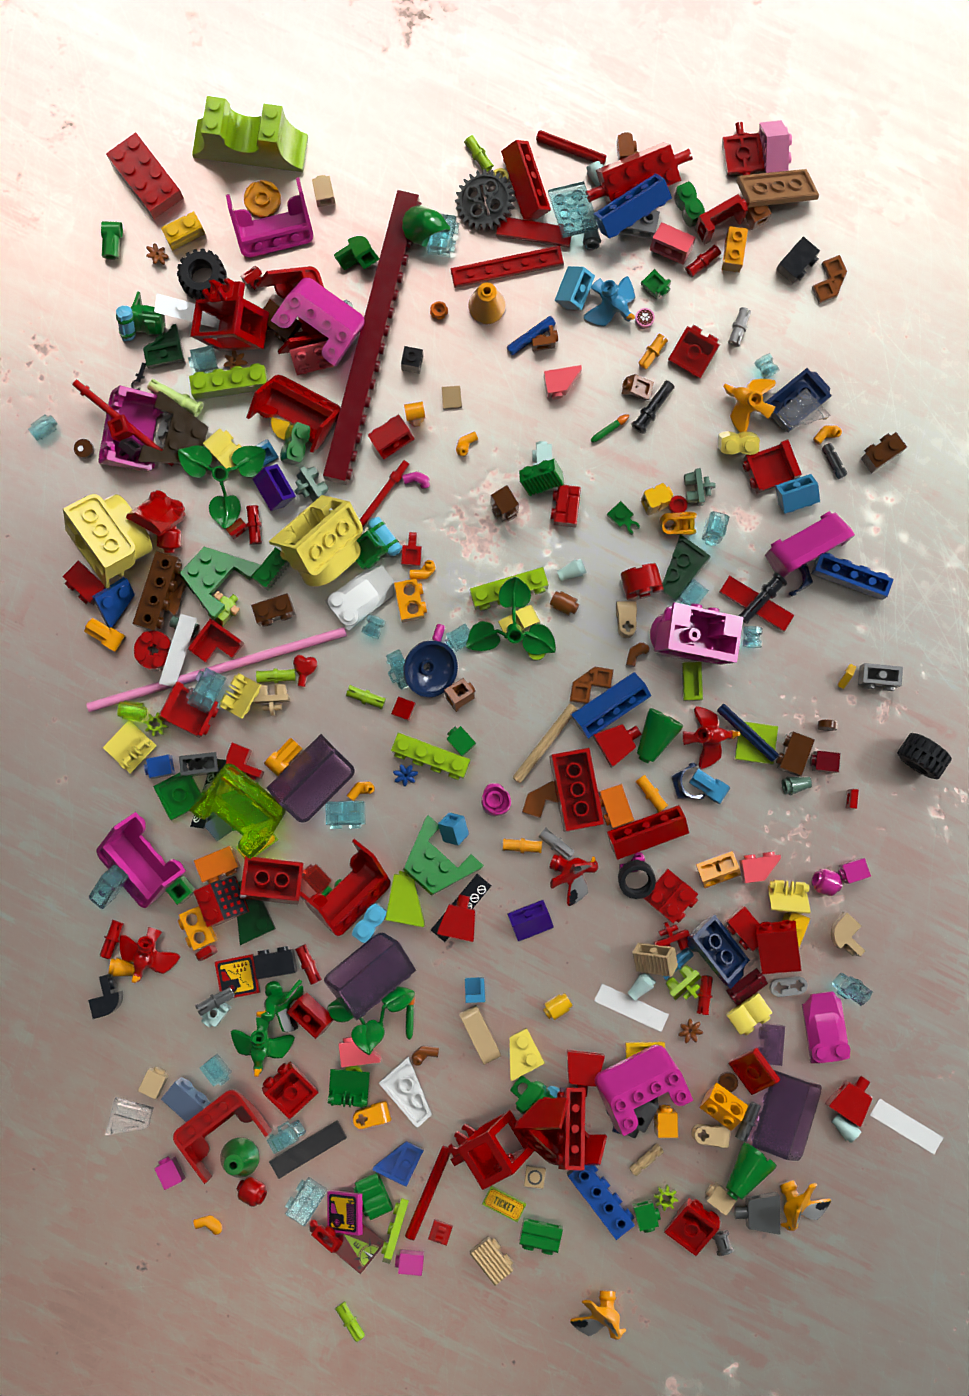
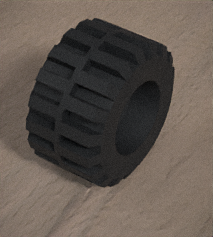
[177,249,227,300]
[897,733,952,779]

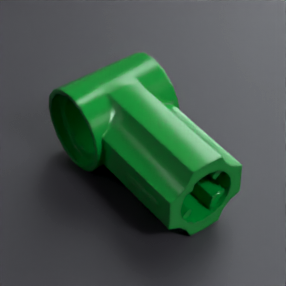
[101,221,123,260]

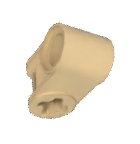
[616,601,637,638]
[691,1124,730,1148]

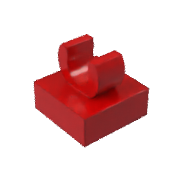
[240,266,263,290]
[428,1219,453,1246]

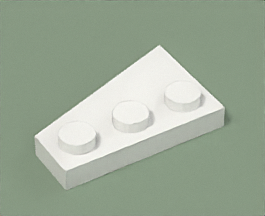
[379,1056,432,1128]

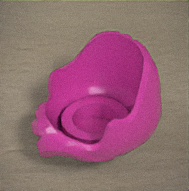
[481,783,511,816]

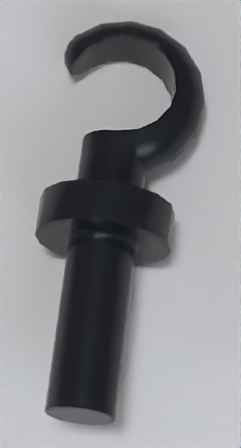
[131,362,146,390]

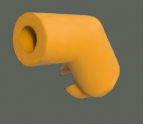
[456,431,478,456]
[410,560,436,580]
[193,1215,222,1235]

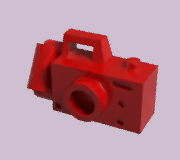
[309,1220,343,1253]

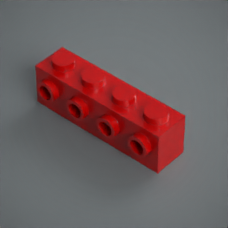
[501,140,551,220]
[607,805,689,860]
[556,1087,586,1170]

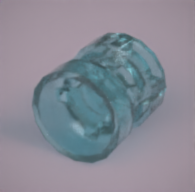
[754,353,780,379]
[361,614,386,639]
[742,626,763,648]

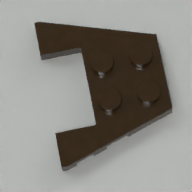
[138,391,209,464]

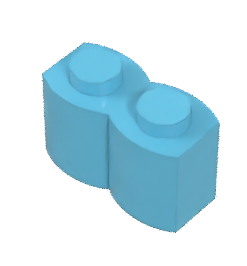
[352,903,387,943]

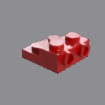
[668,324,721,378]
[643,869,698,924]
[262,1061,319,1120]
[664,1198,721,1256]

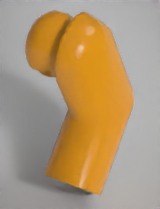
[813,425,842,445]
[346,781,375,801]

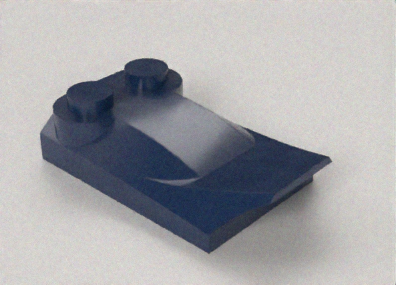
[765,368,832,432]
[687,914,750,989]

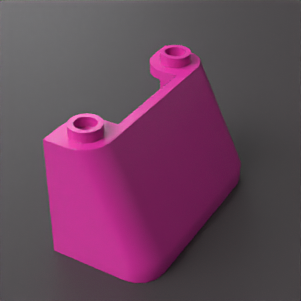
[98,385,164,472]

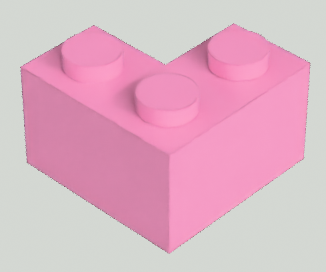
[759,120,792,173]

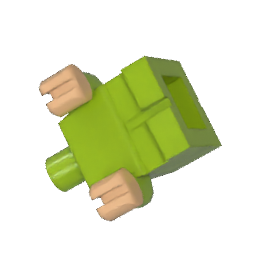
[208,591,240,627]

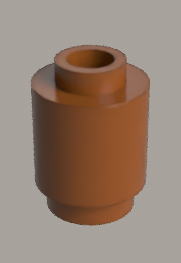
[550,591,579,616]

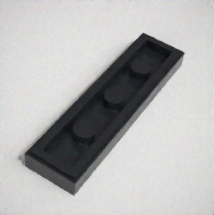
[269,1120,347,1179]

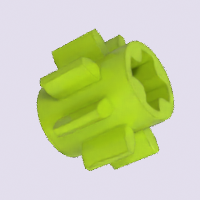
[144,712,169,737]
[653,1185,678,1211]

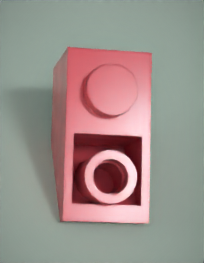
[739,852,781,883]

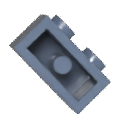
[161,1077,211,1122]

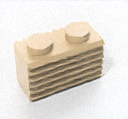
[632,943,678,977]
[470,1236,514,1286]

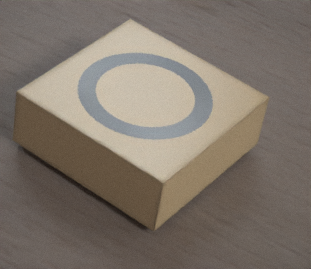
[524,1165,546,1189]

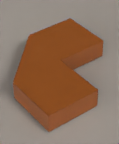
[812,255,847,304]
[570,667,614,704]
[522,781,558,818]

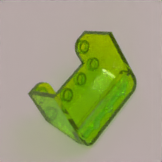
[189,764,286,859]

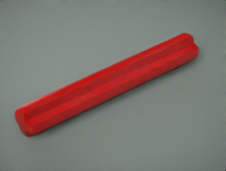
[536,130,607,165]

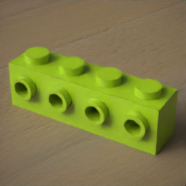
[189,363,268,400]
[470,567,549,611]
[391,733,470,780]

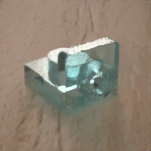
[445,624,470,652]

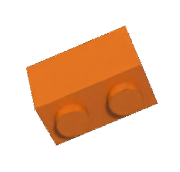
[598,784,634,828]
[194,846,241,884]

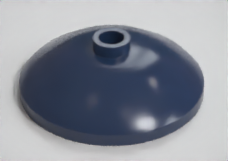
[403,640,458,697]

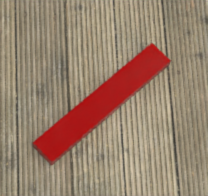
[450,245,564,288]

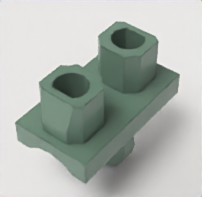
[294,466,329,502]
[684,468,716,506]

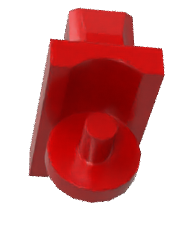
[654,922,690,950]

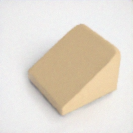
[441,386,462,409]

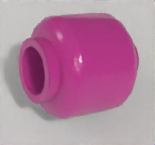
[812,868,842,896]

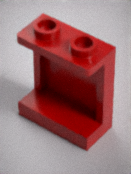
[695,194,748,245]
[742,439,802,494]
[158,681,219,738]
[756,920,802,974]

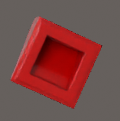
[107,414,134,442]
[226,518,248,539]
[391,696,416,721]

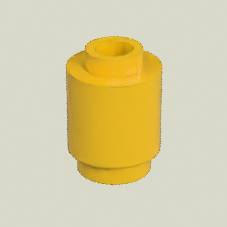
[543,993,573,1020]

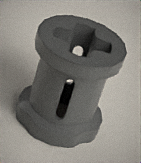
[712,1230,734,1256]

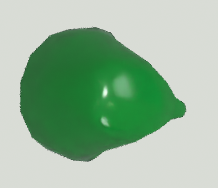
[402,205,451,247]

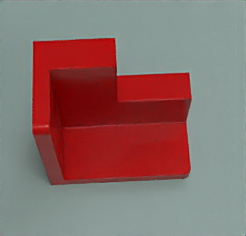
[188,618,244,663]

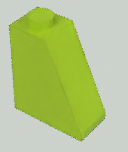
[385,871,425,927]

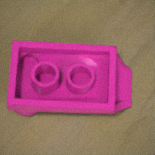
[802,991,851,1063]

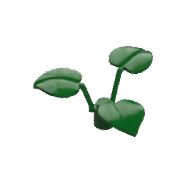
[178,445,266,529]
[466,577,556,655]
[327,987,415,1055]

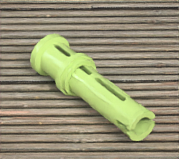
[147,379,204,417]

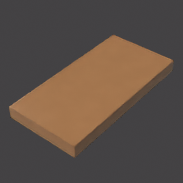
[736,169,819,207]

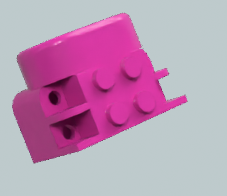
[650,602,743,665]

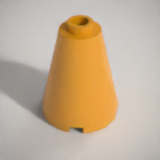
[468,282,506,325]

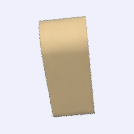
[459,1005,501,1065]

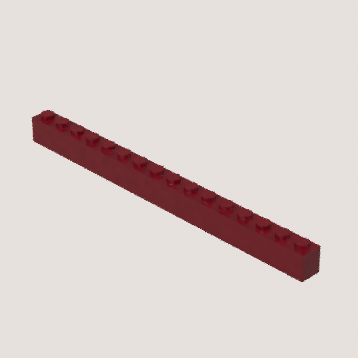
[323,190,422,485]

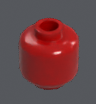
[157,526,181,553]
[236,1177,267,1207]

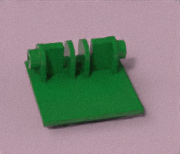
[327,1069,370,1109]

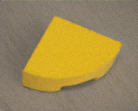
[271,417,290,441]
[838,664,856,689]

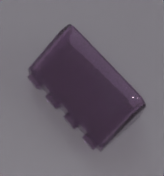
[266,734,355,823]
[324,933,416,1020]
[752,1070,822,1161]

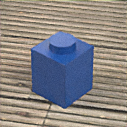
[144,754,175,779]

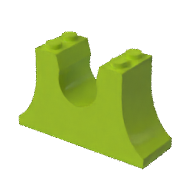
[192,96,308,172]

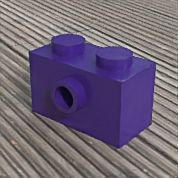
[252,464,296,511]

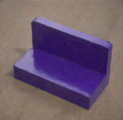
[508,900,554,941]

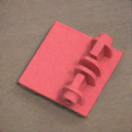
[289,341,333,375]

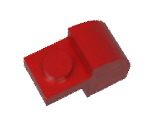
[226,742,264,780]

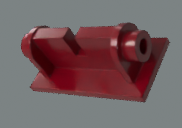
[725,968,768,1006]

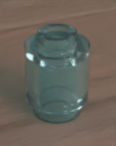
[28,414,58,441]

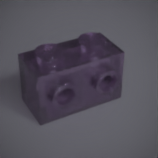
[758,1023,785,1066]

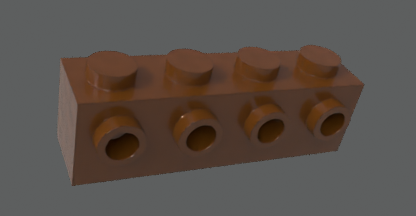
[132,551,182,631]

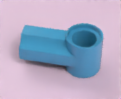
[689,769,730,804]

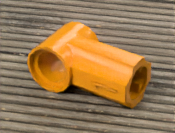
[404,401,425,427]
[84,618,125,652]
[264,738,303,777]

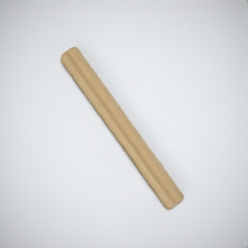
[513,704,577,783]

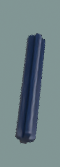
[717,704,779,762]

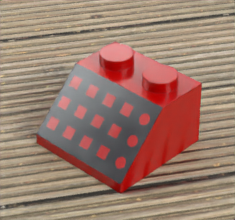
[193,876,249,927]

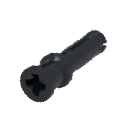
[631,380,675,434]
[738,572,787,624]

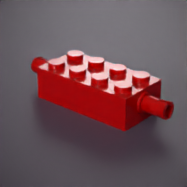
[585,142,693,205]

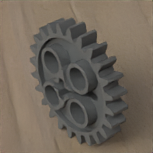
[455,169,516,232]

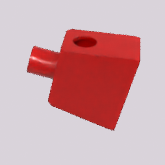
[593,724,642,768]
[437,894,475,942]
[566,1050,605,1097]
[825,1076,873,1127]

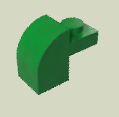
[334,236,380,271]

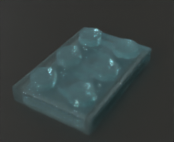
[548,181,599,238]

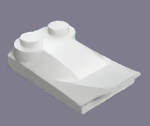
[325,565,395,631]

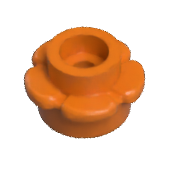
[430,301,448,320]

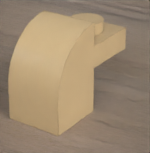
[831,912,865,957]

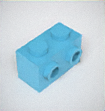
[555,266,595,310]

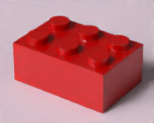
[240,856,304,905]

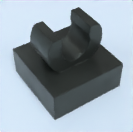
[118,438,142,461]

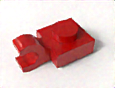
[401,532,422,566]

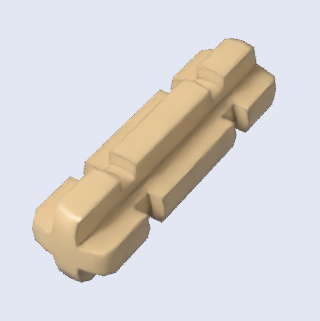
[629,1144,664,1176]

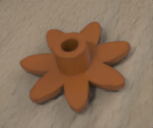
[146,243,169,265]
[223,350,248,370]
[678,1019,703,1043]

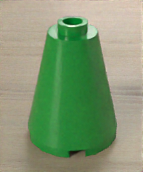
[637,708,683,764]
[220,1138,259,1178]
[725,1142,777,1201]

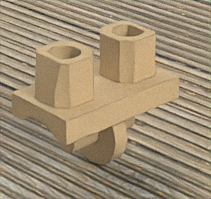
[253,684,290,716]

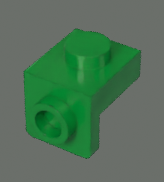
[641,269,671,300]

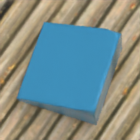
[256,439,279,467]

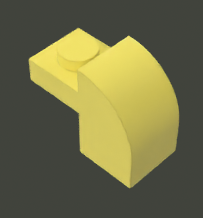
[498,605,541,639]

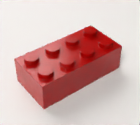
[106,132,184,219]
[549,748,604,832]

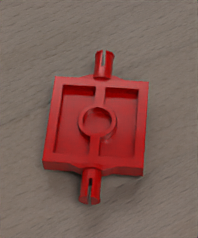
[722,122,765,175]

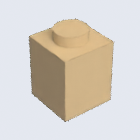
[312,175,336,207]
[138,1066,169,1099]
[705,1182,738,1216]

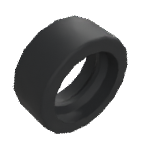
[618,860,656,899]

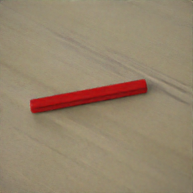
[405,1146,451,1241]

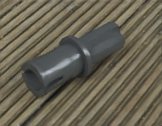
[195,987,235,1016]
[735,1102,761,1142]

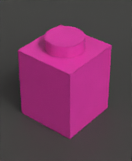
[838,858,871,884]
[154,1156,185,1190]
[395,1249,424,1276]

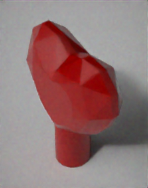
[293,655,317,687]

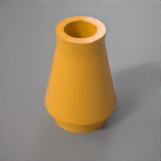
[108,957,134,977]

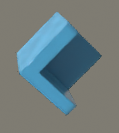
[438,812,469,846]
[465,977,485,1003]

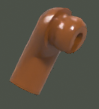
[626,642,650,667]
[411,1046,439,1066]

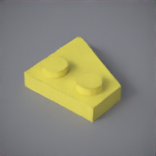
[509,1028,545,1081]

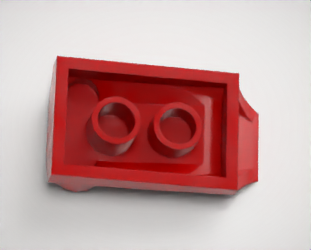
[126,490,185,537]

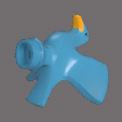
[584,276,635,326]

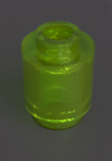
[117,700,147,722]

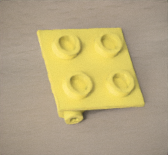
[220,673,261,719]
[103,720,157,774]
[768,879,811,914]

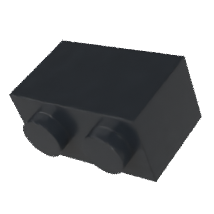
[776,236,820,284]
[253,946,297,980]

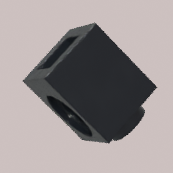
[401,346,424,374]

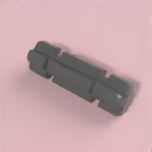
[822,443,847,479]

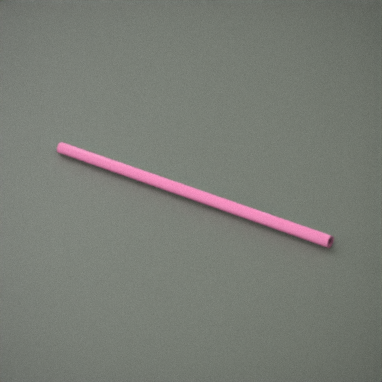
[87,627,347,712]

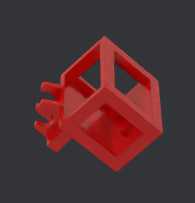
[190,278,269,351]
[448,1110,534,1190]

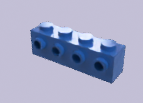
[593,174,672,239]
[811,553,894,600]
[571,672,651,739]
[567,1165,635,1240]

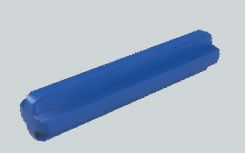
[507,316,556,355]

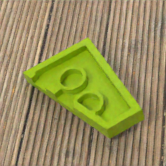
[381,1198,409,1264]

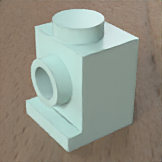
[532,441,552,466]
[201,1002,232,1027]

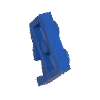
[92,577,135,628]
[372,1141,424,1187]

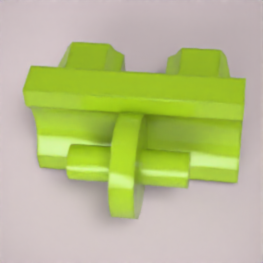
[666,965,701,1001]

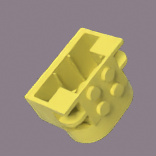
[63,494,152,589]
[269,495,363,587]

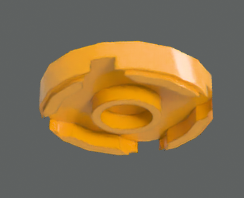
[244,180,281,218]

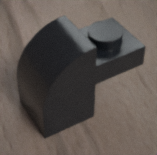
[88,974,123,1019]

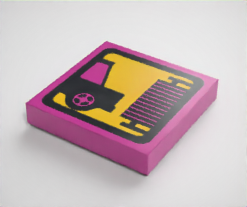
[327,1190,363,1236]

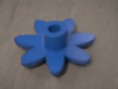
[393,764,418,786]

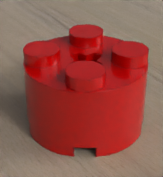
[621,563,664,600]
[134,631,172,671]

